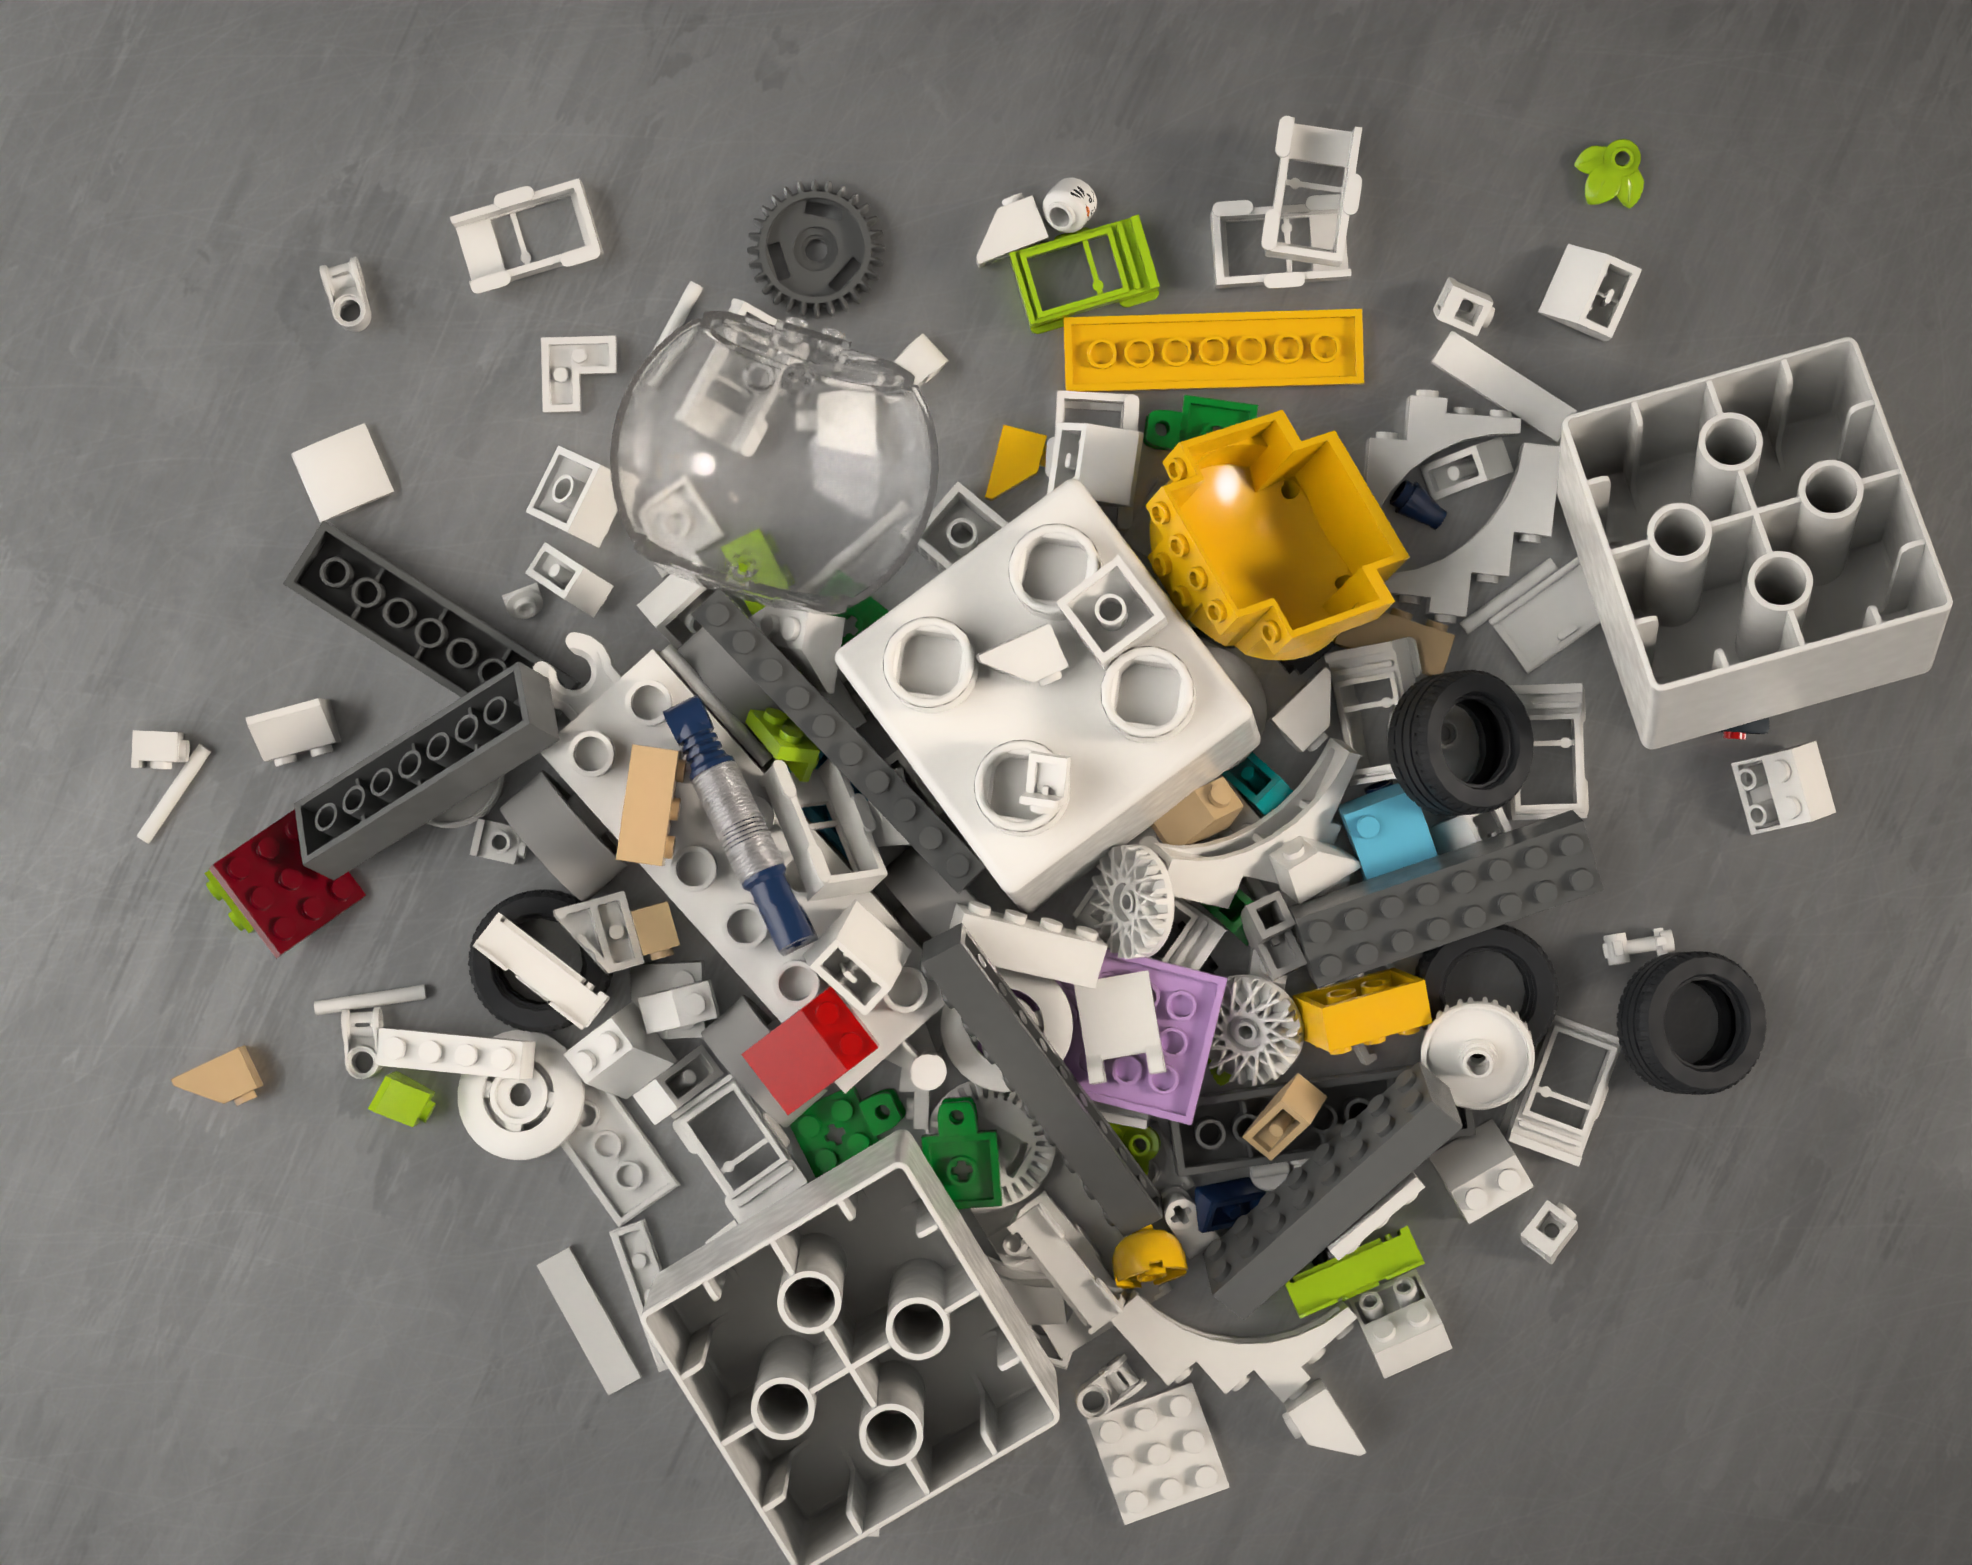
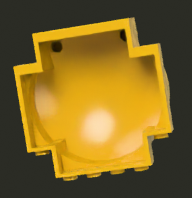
[1145,410,1410,660]

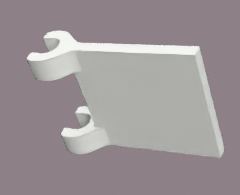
[1074,970,1166,1085]

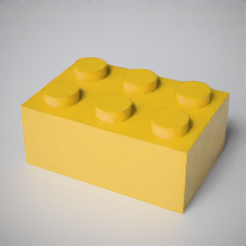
[1292,967,1432,1055]

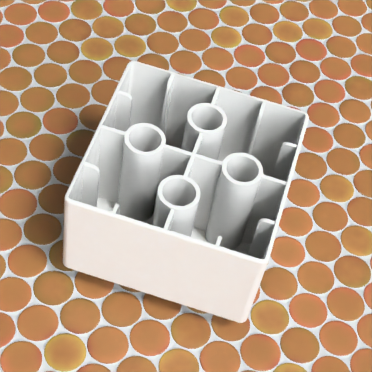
[1557,337,1953,750]
[835,479,1261,913]
[641,1129,1060,1565]

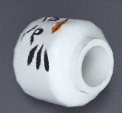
[1042,177,1097,233]

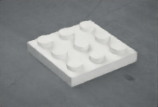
[1087,1380,1230,1525]

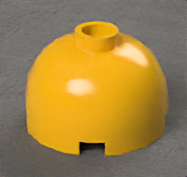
[1112,1224,1188,1289]

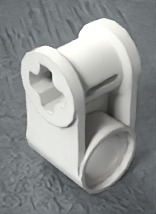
[320,256,372,332]
[880,334,949,403]
[341,1007,384,1079]
[1160,1185,1220,1260]
[1075,1353,1147,1419]

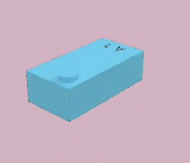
[1338,783,1438,881]

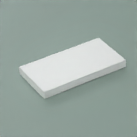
[541,1082,681,1228]

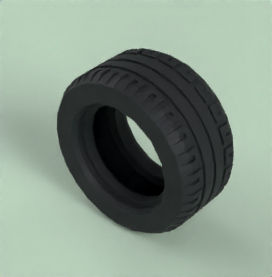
[1387,670,1534,816]
[468,889,613,1033]
[1414,924,1559,1058]
[1616,951,1767,1095]

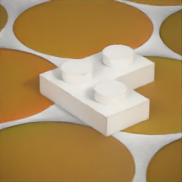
[541,336,618,413]

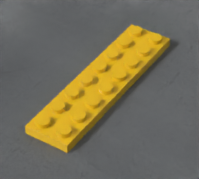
[1063,309,1364,392]

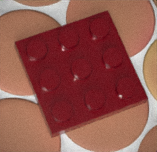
[209,809,366,959]

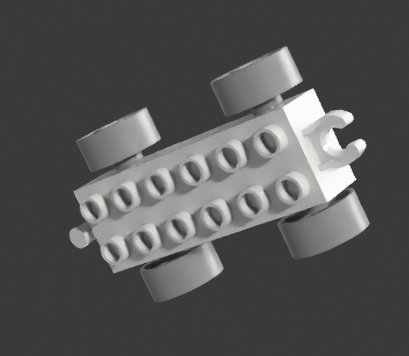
[500,627,981,1128]

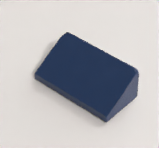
[1195,1177,1266,1233]

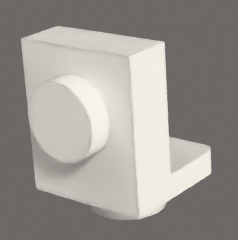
[1019,751,1071,814]

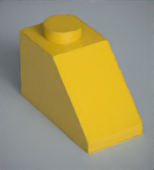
[985,424,1047,501]

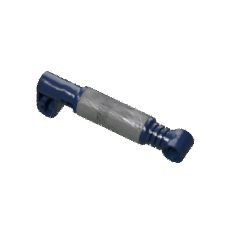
[663,694,818,957]

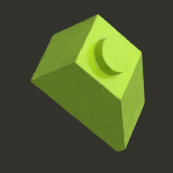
[368,1070,436,1127]

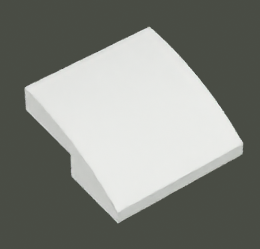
[291,423,394,523]

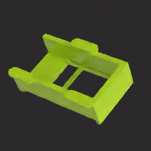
[1009,214,1160,334]
[1284,1225,1425,1319]

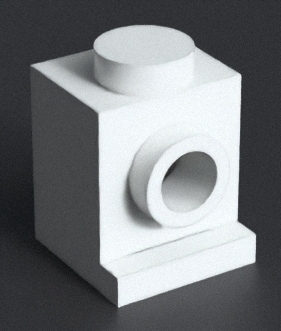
[1433,277,1495,336]
[131,730,190,769]
[469,818,528,865]
[1520,1200,1578,1265]

